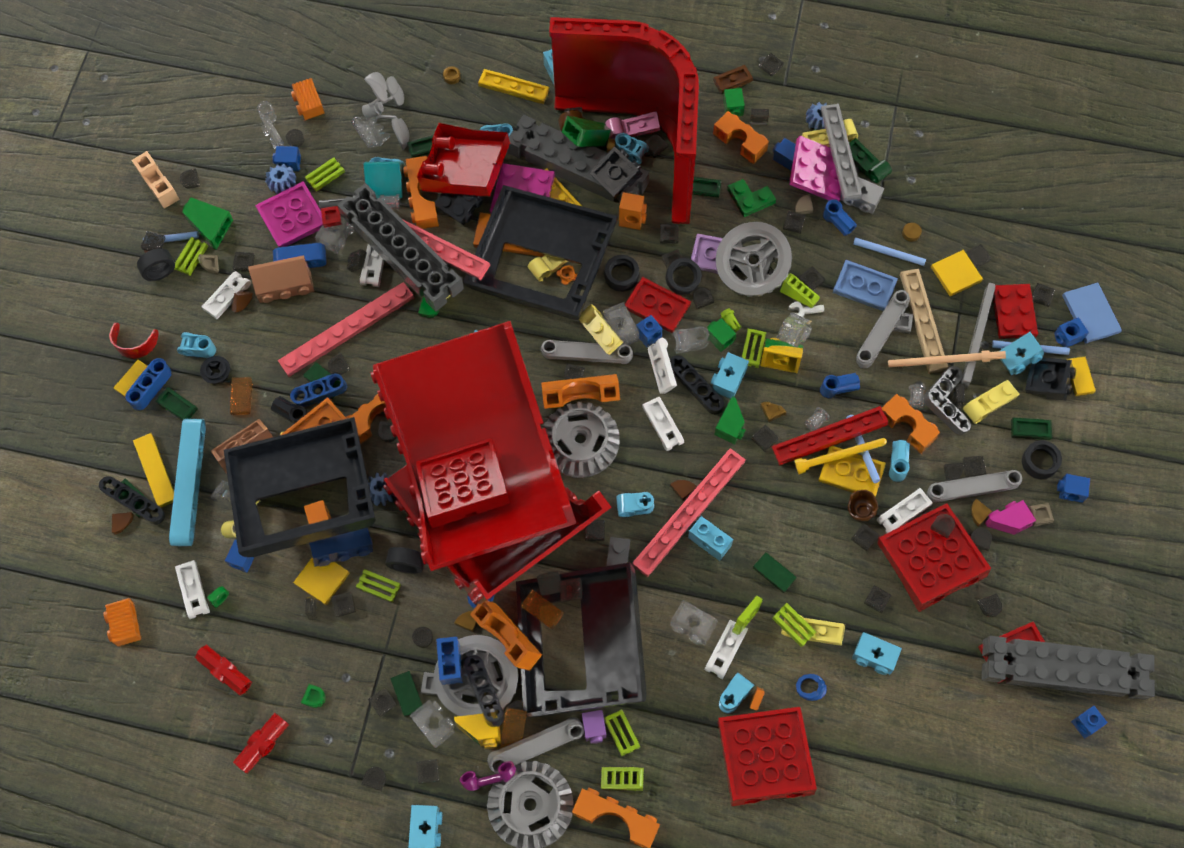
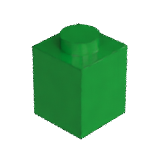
[723,88,745,117]
[706,318,736,352]

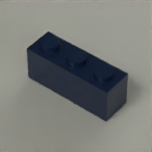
[309,528,373,567]

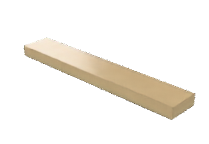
[900,269,948,374]

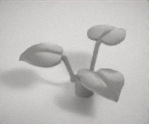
[362,72,410,150]

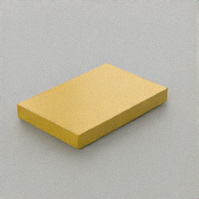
[818,446,886,497]

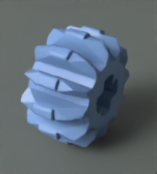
[806,102,827,130]
[265,164,296,194]
[368,473,393,506]

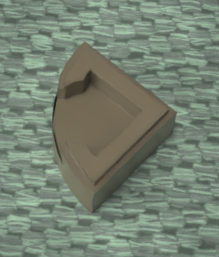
[795,194,814,215]
[198,254,219,274]

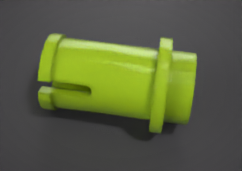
[721,308,742,332]

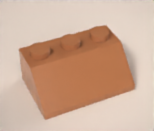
[249,255,314,303]
[211,419,273,474]

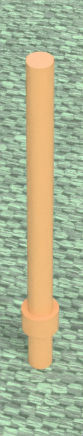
[888,350,1006,368]

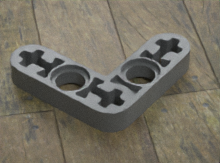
[923,366,971,435]

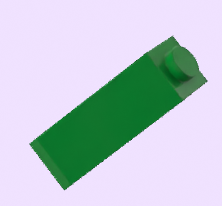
[562,116,611,147]
[182,197,233,250]

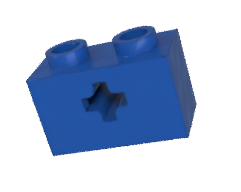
[436,637,463,685]

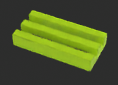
[305,157,345,192]
[175,237,208,276]
[742,329,766,368]
[356,569,401,603]
[732,596,763,635]
[772,603,816,647]
[604,709,640,756]

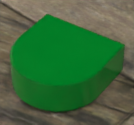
[418,297,439,318]
[207,586,229,608]
[301,684,326,708]

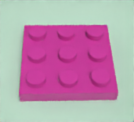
[789,136,841,201]
[490,163,555,213]
[255,181,324,247]

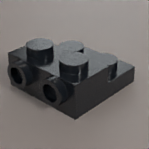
[590,146,643,198]
[435,193,484,226]
[1025,357,1076,401]

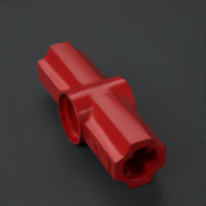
[194,644,252,696]
[233,713,289,774]

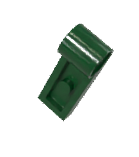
[849,138,892,183]

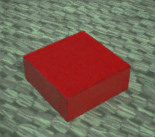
[321,206,342,228]

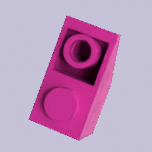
[985,500,1036,535]

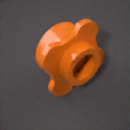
[557,265,578,285]

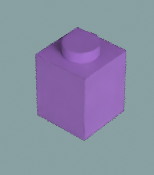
[582,710,606,744]

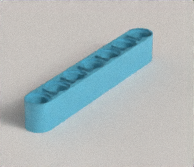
[169,419,206,546]

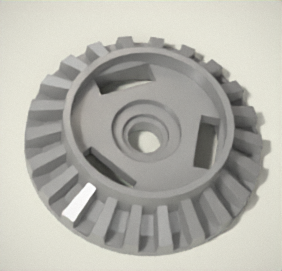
[716,222,792,297]
[543,402,620,478]
[434,635,518,716]
[487,761,574,848]

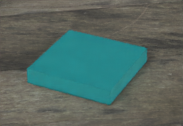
[364,161,403,199]

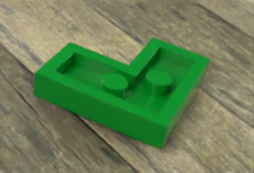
[727,179,776,217]

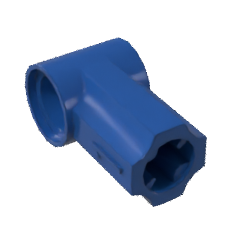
[823,200,857,236]
[820,373,860,398]

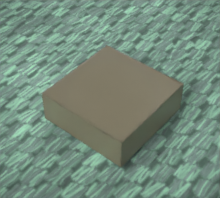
[1028,503,1054,526]

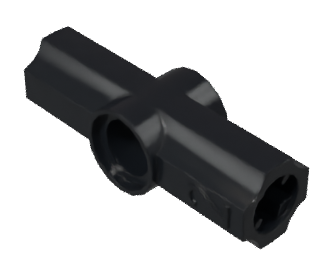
[271,396,309,424]

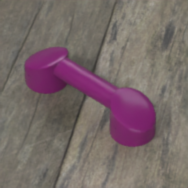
[460,761,516,791]

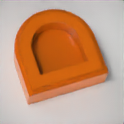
[749,687,765,711]

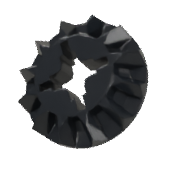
[200,356,231,385]

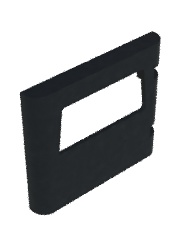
[463,185,618,320]
[224,417,376,557]
[516,562,646,718]

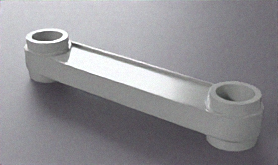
[856,290,910,369]
[541,340,633,364]
[927,470,1022,502]
[487,717,584,773]

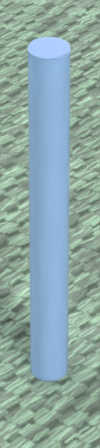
[854,238,926,266]
[992,340,1070,355]
[846,415,880,483]

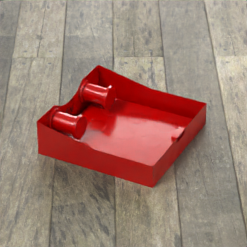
[417,123,510,197]
[416,438,510,528]
[877,503,991,612]
[718,707,817,806]

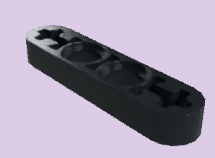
[670,355,724,415]
[99,476,165,525]
[464,655,504,727]

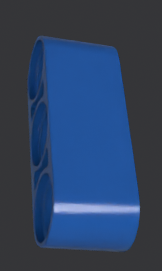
[273,243,327,268]
[125,358,171,410]
[290,374,347,407]

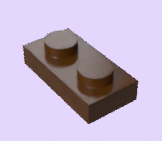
[713,65,753,94]

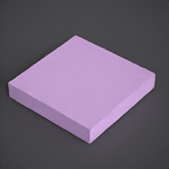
[691,234,722,274]

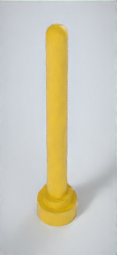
[794,438,887,475]

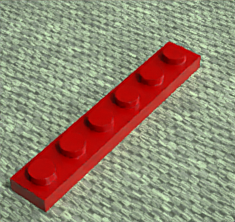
[772,406,888,466]

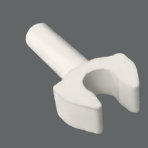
[788,301,824,321]

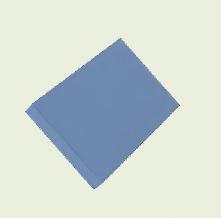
[833,260,898,311]
[1062,283,1122,344]

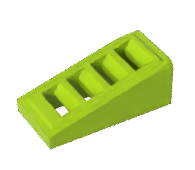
[780,273,820,308]
[601,767,644,791]

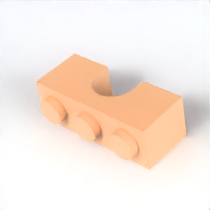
[132,151,180,209]

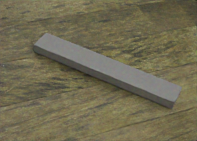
[821,104,862,201]
[959,283,996,389]

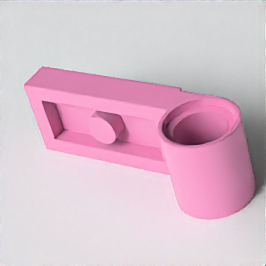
[606,112,661,139]

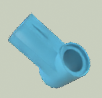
[889,440,910,482]

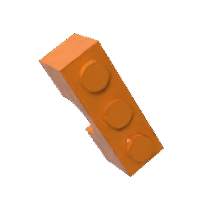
[713,111,769,164]
[882,394,940,454]

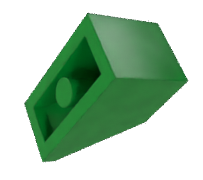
[714,396,746,445]

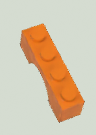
[403,156,439,229]
[541,374,620,409]
[346,394,386,444]
[470,601,542,671]
[572,788,660,848]

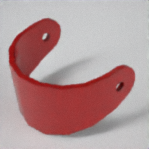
[109,322,159,359]

